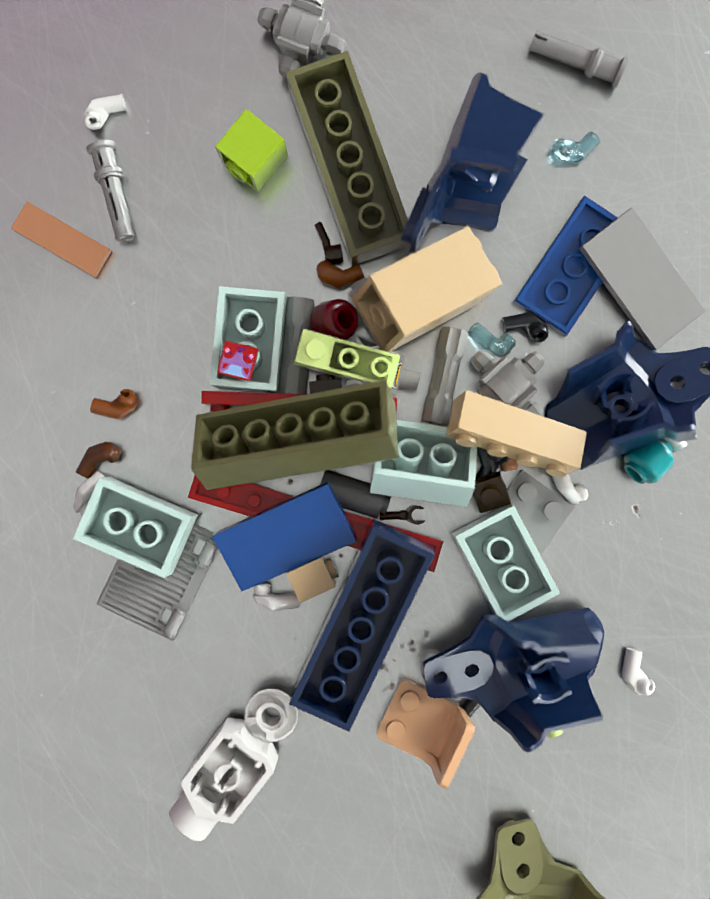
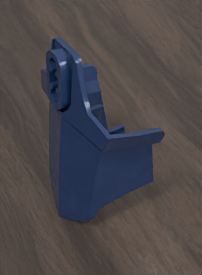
[401,72,544,254]
[544,321,710,470]
[423,607,605,752]

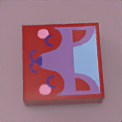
[217,340,259,382]

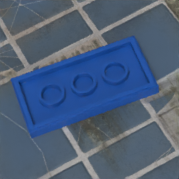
[512,195,618,337]
[212,481,357,592]

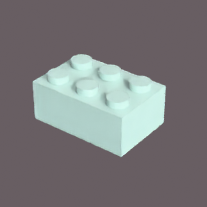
[210,286,287,393]
[370,420,477,507]
[73,477,198,578]
[451,504,560,622]

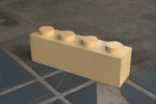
[446,390,587,477]

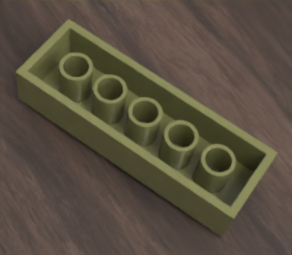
[286,51,410,266]
[191,380,399,490]

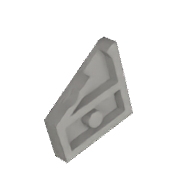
[507,470,575,556]

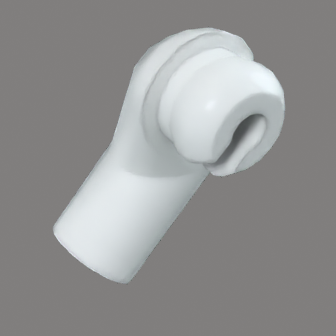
[83,94,126,130]
[73,471,104,516]
[551,474,588,505]
[622,648,655,696]

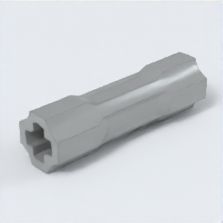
[278,297,314,394]
[421,326,468,426]

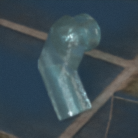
[551,132,600,163]
[468,322,516,356]

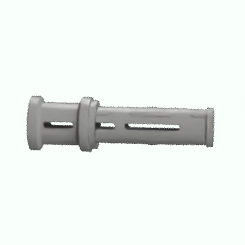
[529,30,629,88]
[86,140,136,242]

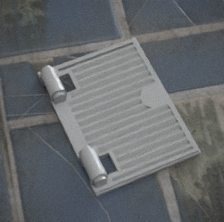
[96,524,218,641]

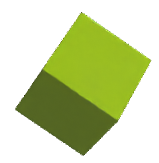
[215,109,288,193]

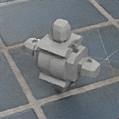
[257,0,346,77]
[471,350,545,416]

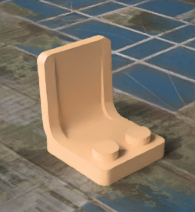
[376,678,475,789]

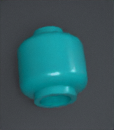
[624,439,674,484]

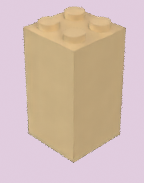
[351,226,502,352]

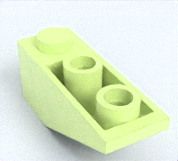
[293,329,400,388]

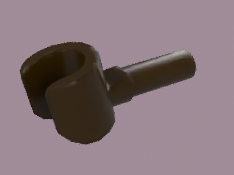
[315,222,343,264]
[379,505,425,525]

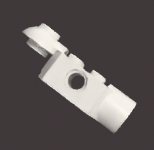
[169,688,298,841]

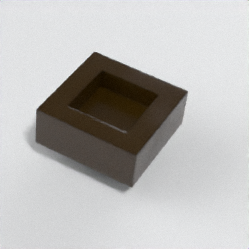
[309,374,342,394]
[473,471,511,513]

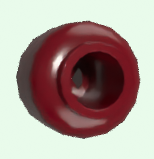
[310,299,358,340]

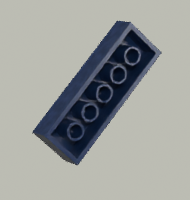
[289,519,435,732]

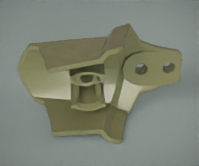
[476,818,605,899]

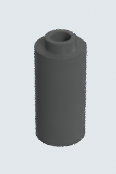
[320,470,391,519]

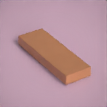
[11,201,112,278]

